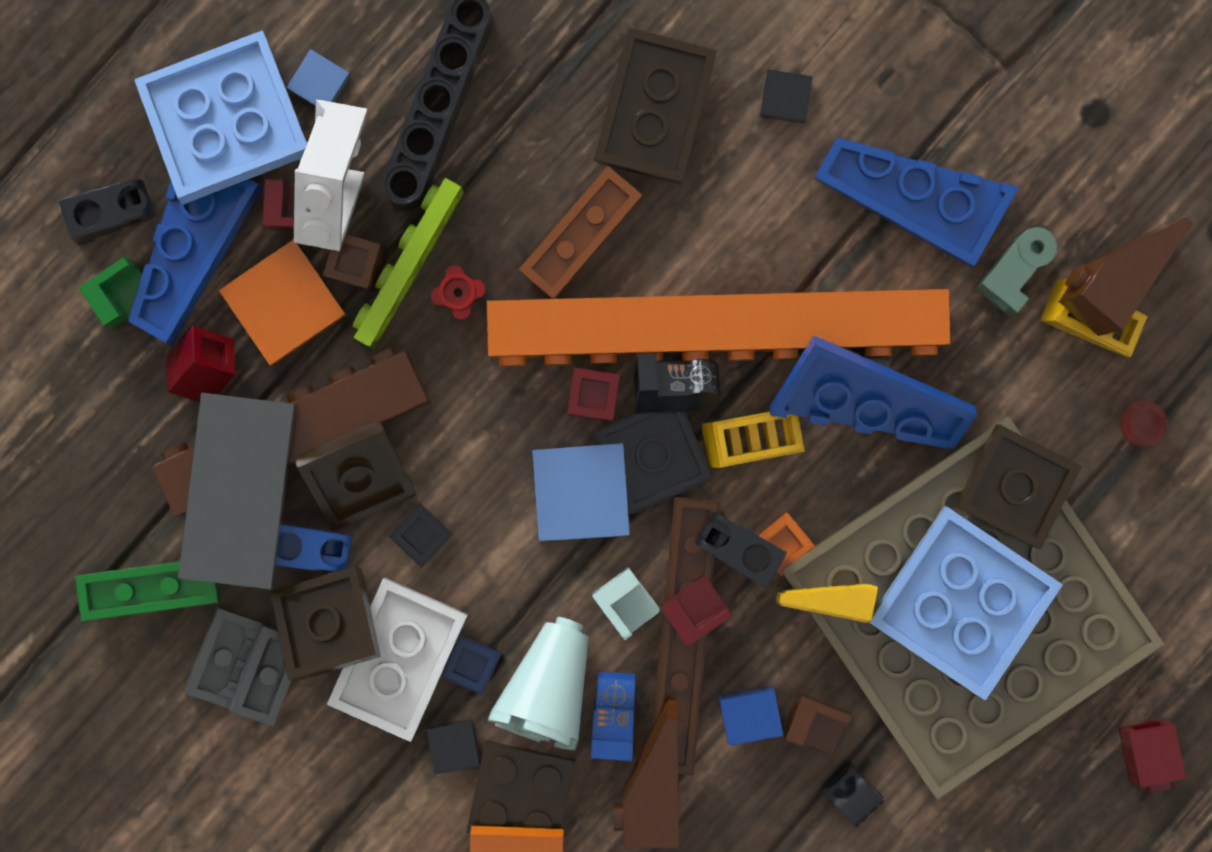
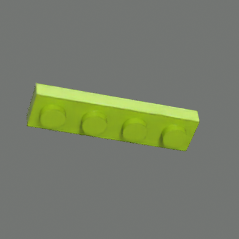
[353,178,464,350]

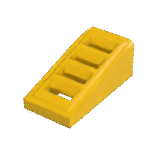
[1041,279,1148,358]
[702,411,805,468]
[775,584,878,623]

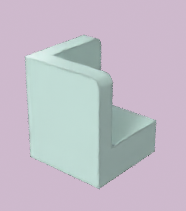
[592,567,660,640]

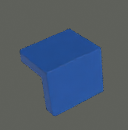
[718,685,783,745]

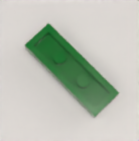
[75,561,221,621]

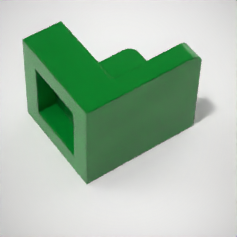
[78,257,142,329]

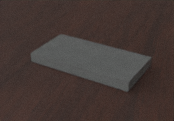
[178,393,296,590]

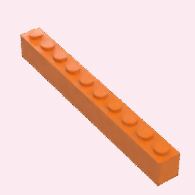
[487,289,950,367]

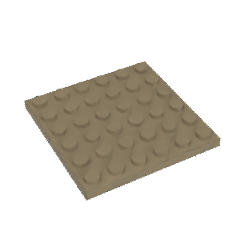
[781,416,1165,800]

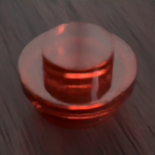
[1120,401,1168,447]

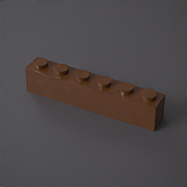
[152,347,431,517]

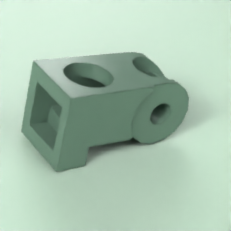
[974,227,1057,317]

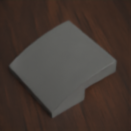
[184,605,291,727]

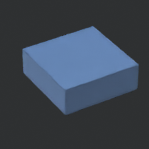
[286,49,351,107]

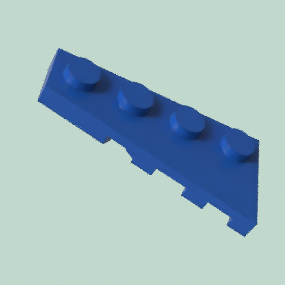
[813,137,1019,268]
[128,179,263,346]
[770,336,977,450]

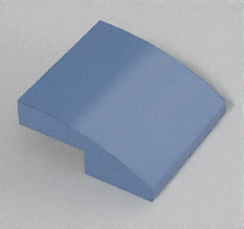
[532,443,630,541]

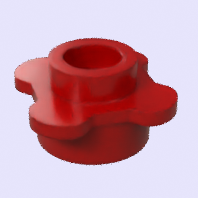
[431,265,485,320]

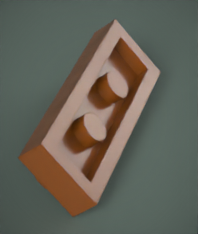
[519,166,643,299]

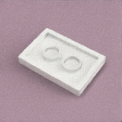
[327,577,468,742]

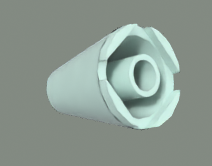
[487,617,589,751]

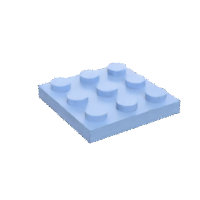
[134,30,307,205]
[869,506,1063,701]

